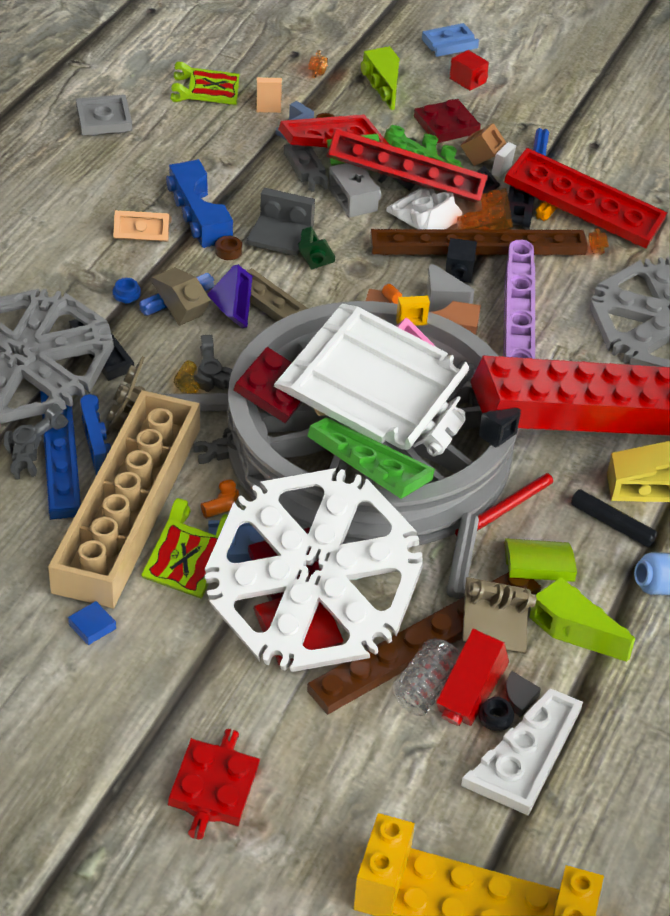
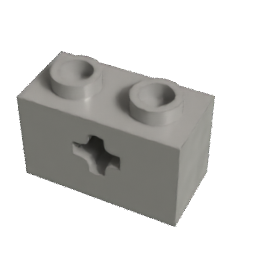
[328,163,381,218]

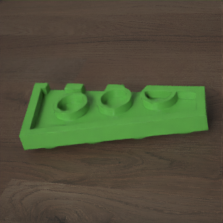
[307,417,435,499]

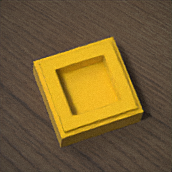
[396,296,430,326]

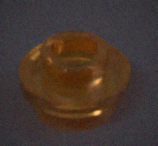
[588,228,609,255]

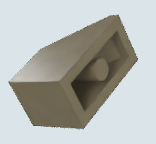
[150,267,211,326]

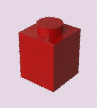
[449,50,489,91]

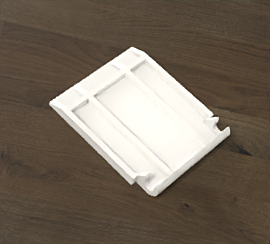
[274,304,469,450]

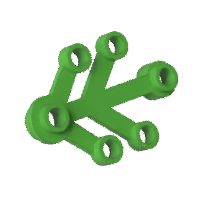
[384,125,464,168]

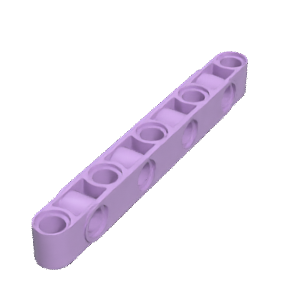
[503,240,535,359]

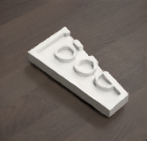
[461,688,583,815]

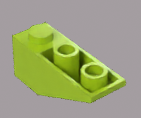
[361,46,400,110]
[529,577,635,662]

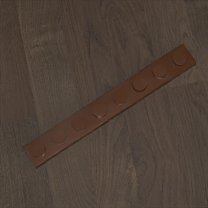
[370,229,588,256]
[307,572,541,715]

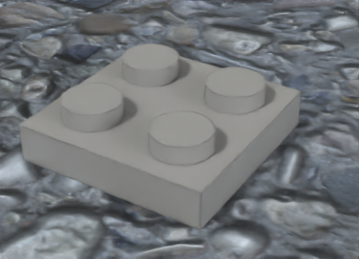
[76,94,132,136]

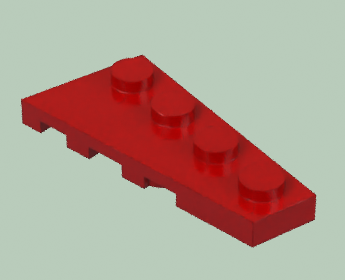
[278,114,390,148]

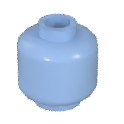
[634,552,670,595]

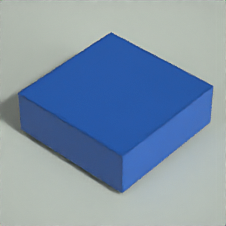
[68,601,116,645]

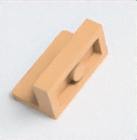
[113,210,172,242]

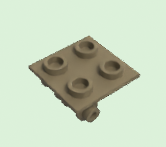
[106,356,145,435]
[462,577,537,654]

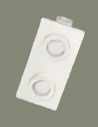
[412,396,466,456]

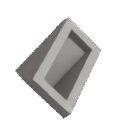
[427,263,475,312]

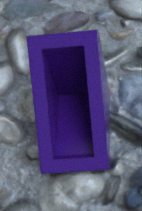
[207,264,253,328]

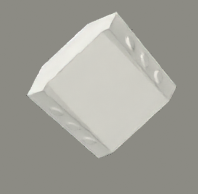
[386,188,463,229]

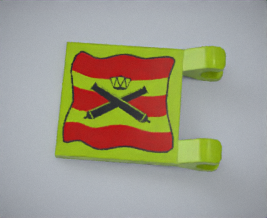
[170,61,240,105]
[141,498,228,599]

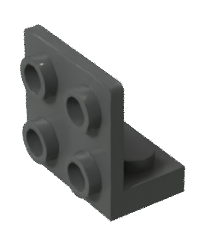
[247,188,315,256]

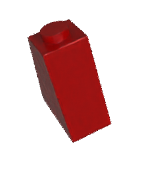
[436,629,509,726]

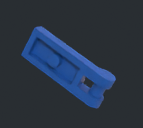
[80,394,111,475]

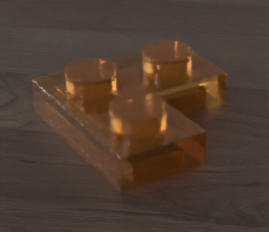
[457,188,513,229]

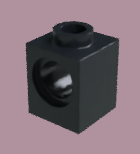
[445,238,477,283]

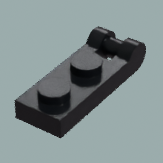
[504,185,534,230]

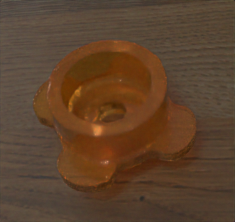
[308,50,328,79]

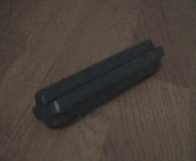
[571,489,657,547]

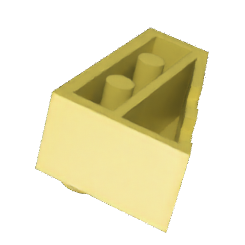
[607,441,670,502]

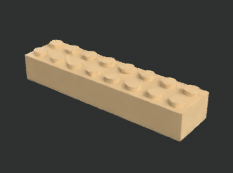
[48,390,200,609]

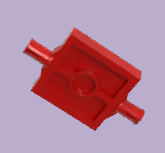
[168,729,260,840]

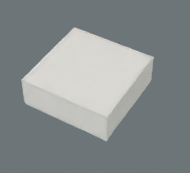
[492,142,516,178]

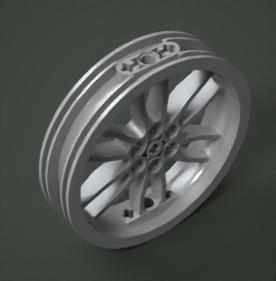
[227,301,518,547]

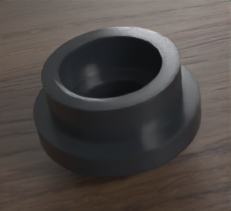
[479,697,514,731]

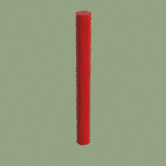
[455,473,553,537]

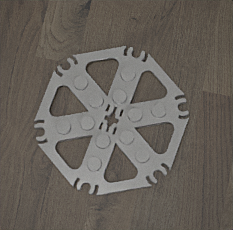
[590,257,670,367]
[0,289,114,424]

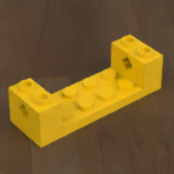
[354,813,604,916]

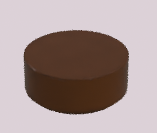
[215,236,242,260]

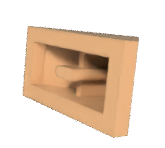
[256,77,282,113]

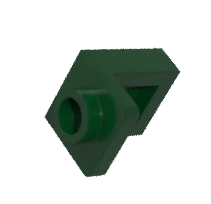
[298,226,335,270]

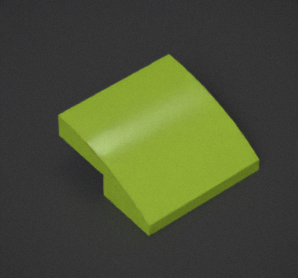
[504,538,577,582]

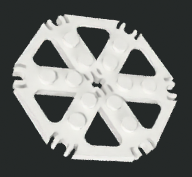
[205,468,423,672]

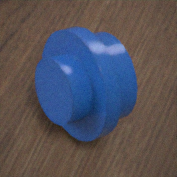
[113,278,141,303]

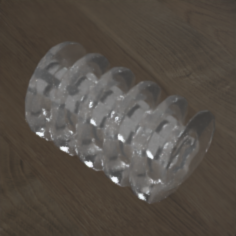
[393,639,460,716]

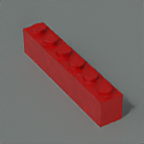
[327,129,488,203]

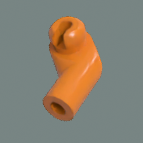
[201,480,239,518]

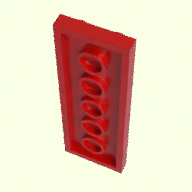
[504,148,668,249]

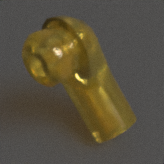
[174,360,200,393]

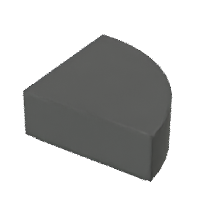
[506,671,541,717]

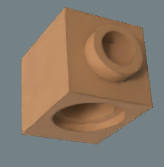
[460,123,506,166]

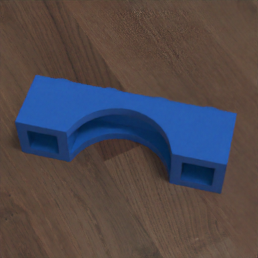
[166,159,233,248]

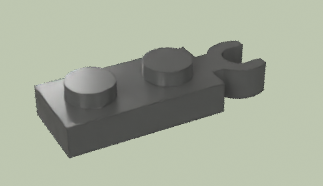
[284,144,328,192]

